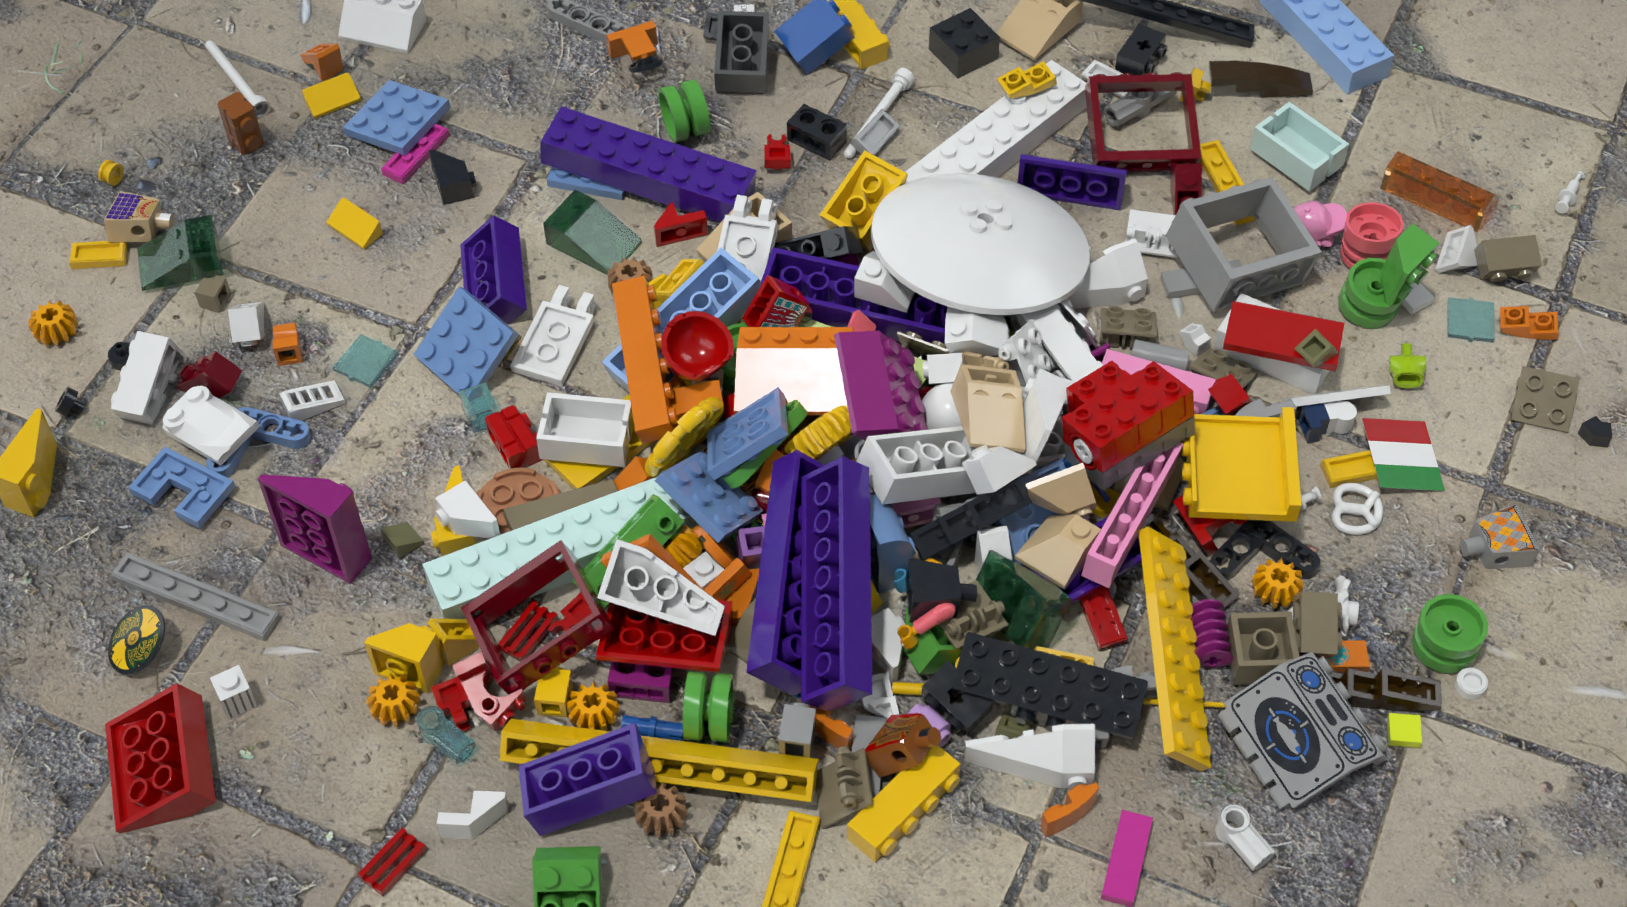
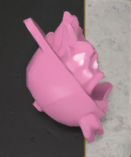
[1293,201,1347,248]

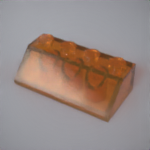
[1380,151,1500,232]

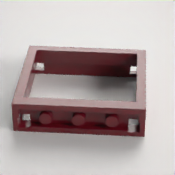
[1085,72,1202,172]
[461,540,614,695]

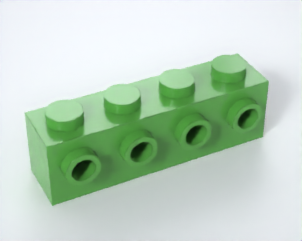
[572,494,685,609]

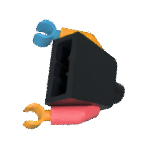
[893,558,977,649]

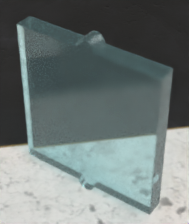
[1447,297,1495,343]
[332,334,399,388]

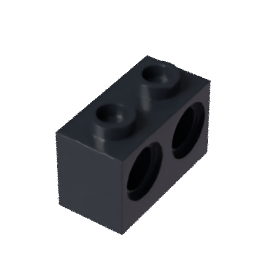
[787,104,847,161]

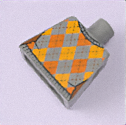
[1460,504,1540,569]

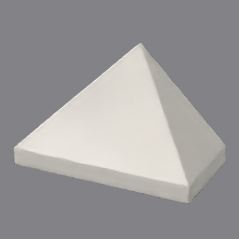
[1435,225,1477,273]

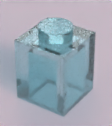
[459,382,498,433]

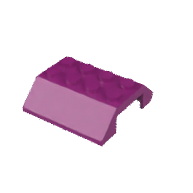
[834,331,929,441]

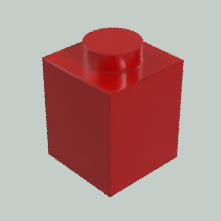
[1208,373,1252,416]

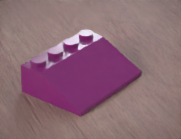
[258,474,372,584]

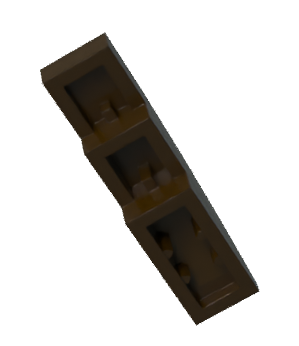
[1209,61,1313,98]
[1142,513,1239,609]
[1330,668,1442,711]

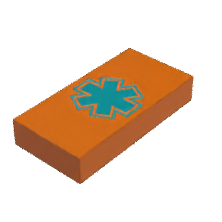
[703,558,752,601]
[1326,640,1370,672]

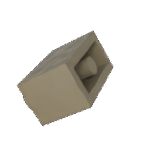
[1474,235,1542,282]
[1293,591,1342,659]

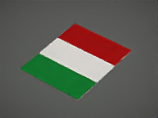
[1362,418,1445,491]

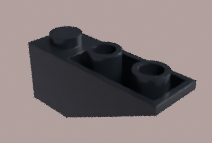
[774,226,863,260]

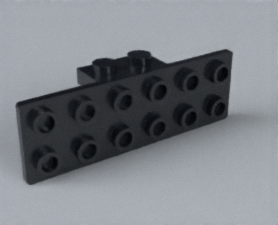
[951,632,1148,739]

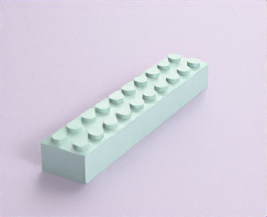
[422,477,698,619]

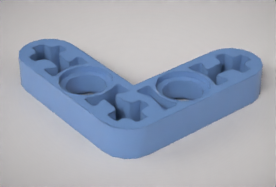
[206,407,311,478]

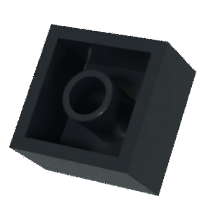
[929,8,1000,79]

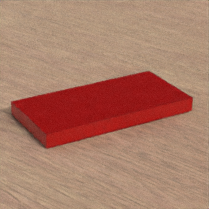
[1223,301,1345,372]

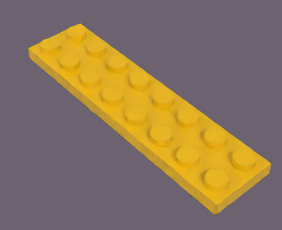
[1138,527,1211,771]

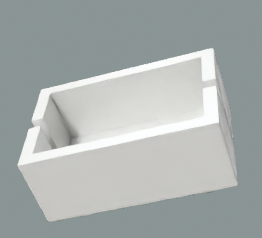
[536,392,634,467]

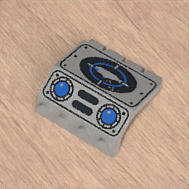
[1217,652,1388,811]

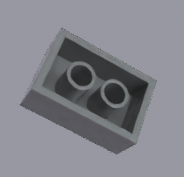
[714,11,769,93]

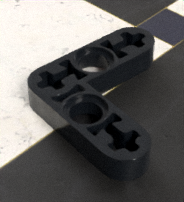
[1210,520,1320,581]

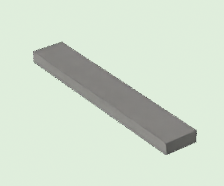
[111,553,280,641]

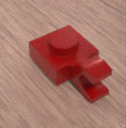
[431,677,471,734]

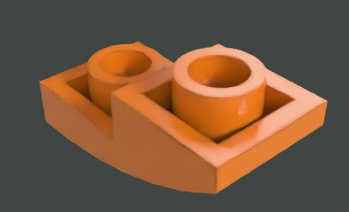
[1500,306,1558,340]
[670,380,723,420]
[809,705,853,750]
[1040,782,1099,838]

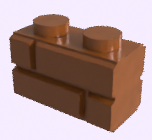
[217,92,264,155]

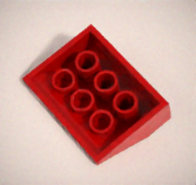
[596,600,733,672]
[105,683,216,833]

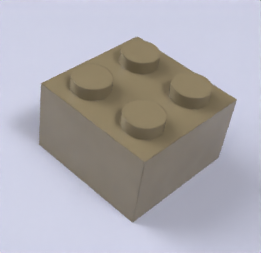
[1226,612,1299,685]

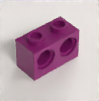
[607,661,676,703]

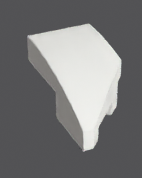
[861,672,899,720]

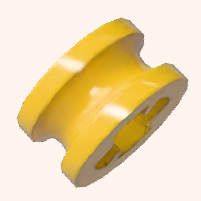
[98,160,124,186]

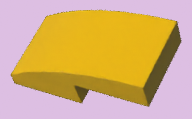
[997,61,1057,98]

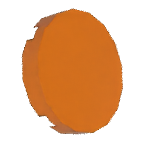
[693,524,736,568]

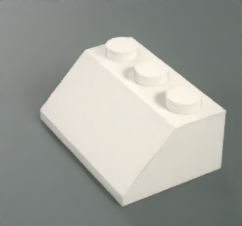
[338,0,427,54]

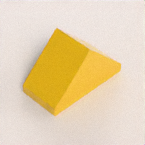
[427,618,480,666]

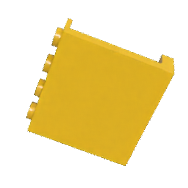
[1181,407,1302,522]

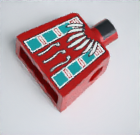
[742,275,812,327]

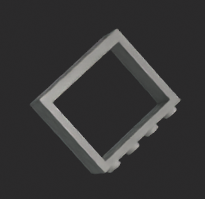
[1166,177,1322,311]

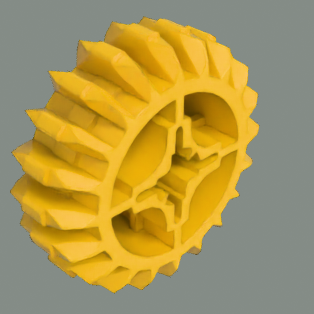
[785,405,854,461]

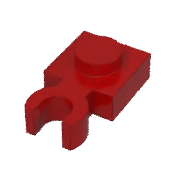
[764,134,791,170]
[548,592,592,636]

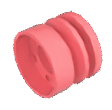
[1340,202,1404,269]

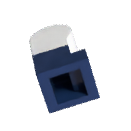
[1298,401,1357,444]

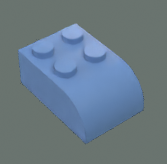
[870,494,916,594]

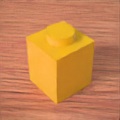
[534,667,574,718]

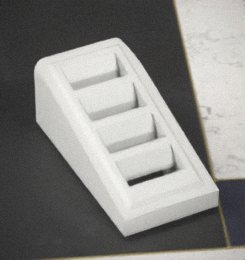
[279,380,345,421]

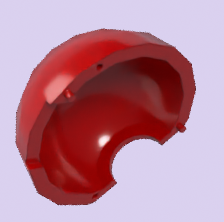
[661,311,734,382]

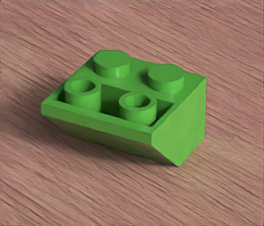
[1380,223,1439,307]
[532,846,602,907]

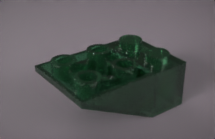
[137,215,224,291]
[975,550,1072,649]

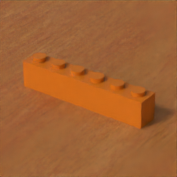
[612,276,678,443]

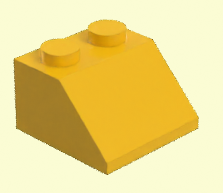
[364,623,445,694]

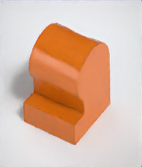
[272,322,303,366]

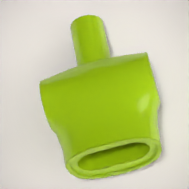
[1389,343,1426,388]

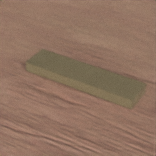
[503,479,618,531]

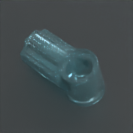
[417,706,476,764]

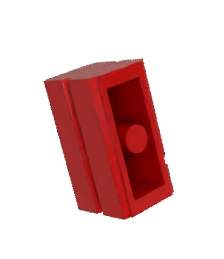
[484,405,541,469]

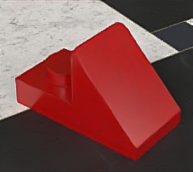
[654,202,708,247]

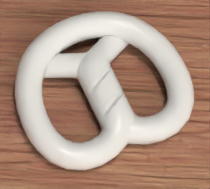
[1332,483,1383,535]

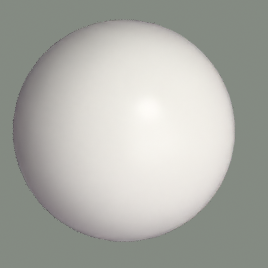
[922,382,962,430]

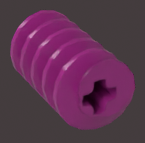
[1191,599,1233,668]

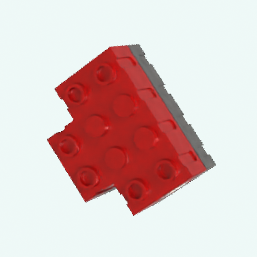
[1062,361,1195,491]

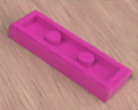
[381,123,449,184]
[1101,810,1153,907]

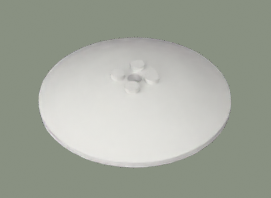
[871,173,1090,315]

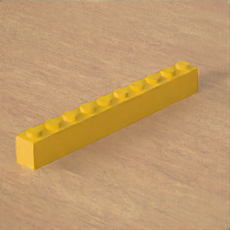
[499,719,819,802]

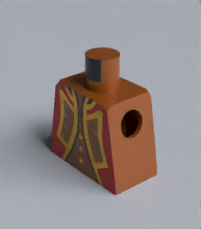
[865,713,941,777]

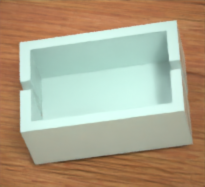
[1250,102,1349,191]

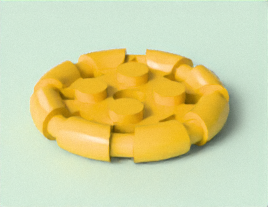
[645,397,724,477]

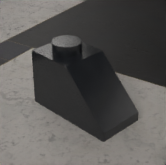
[429,149,477,205]

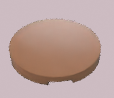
[476,468,560,535]

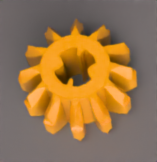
[28,300,78,347]
[662,525,704,568]
[1251,558,1304,609]
[366,673,420,728]
[566,680,620,731]

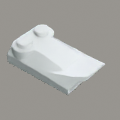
[162,386,260,466]

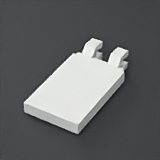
[717,195,779,282]
[510,285,596,387]

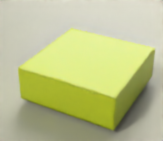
[1387,713,1422,748]

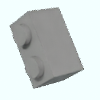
[779,702,816,758]

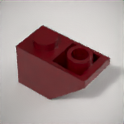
[1170,163,1202,215]
[177,351,243,399]

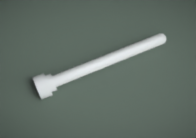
[205,40,271,118]
[844,68,915,158]

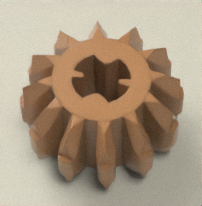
[607,256,653,293]
[633,782,688,839]

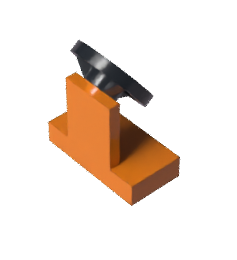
[606,20,664,73]

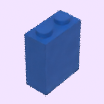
[774,0,855,75]

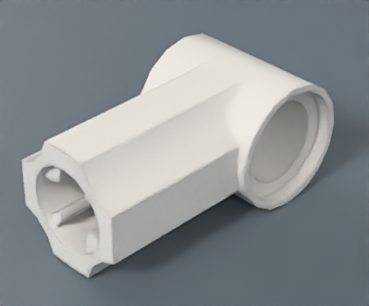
[1215,805,1276,871]

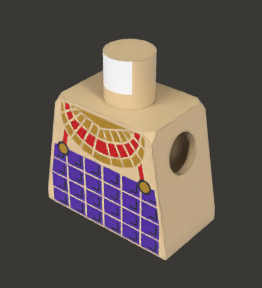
[104,191,174,242]

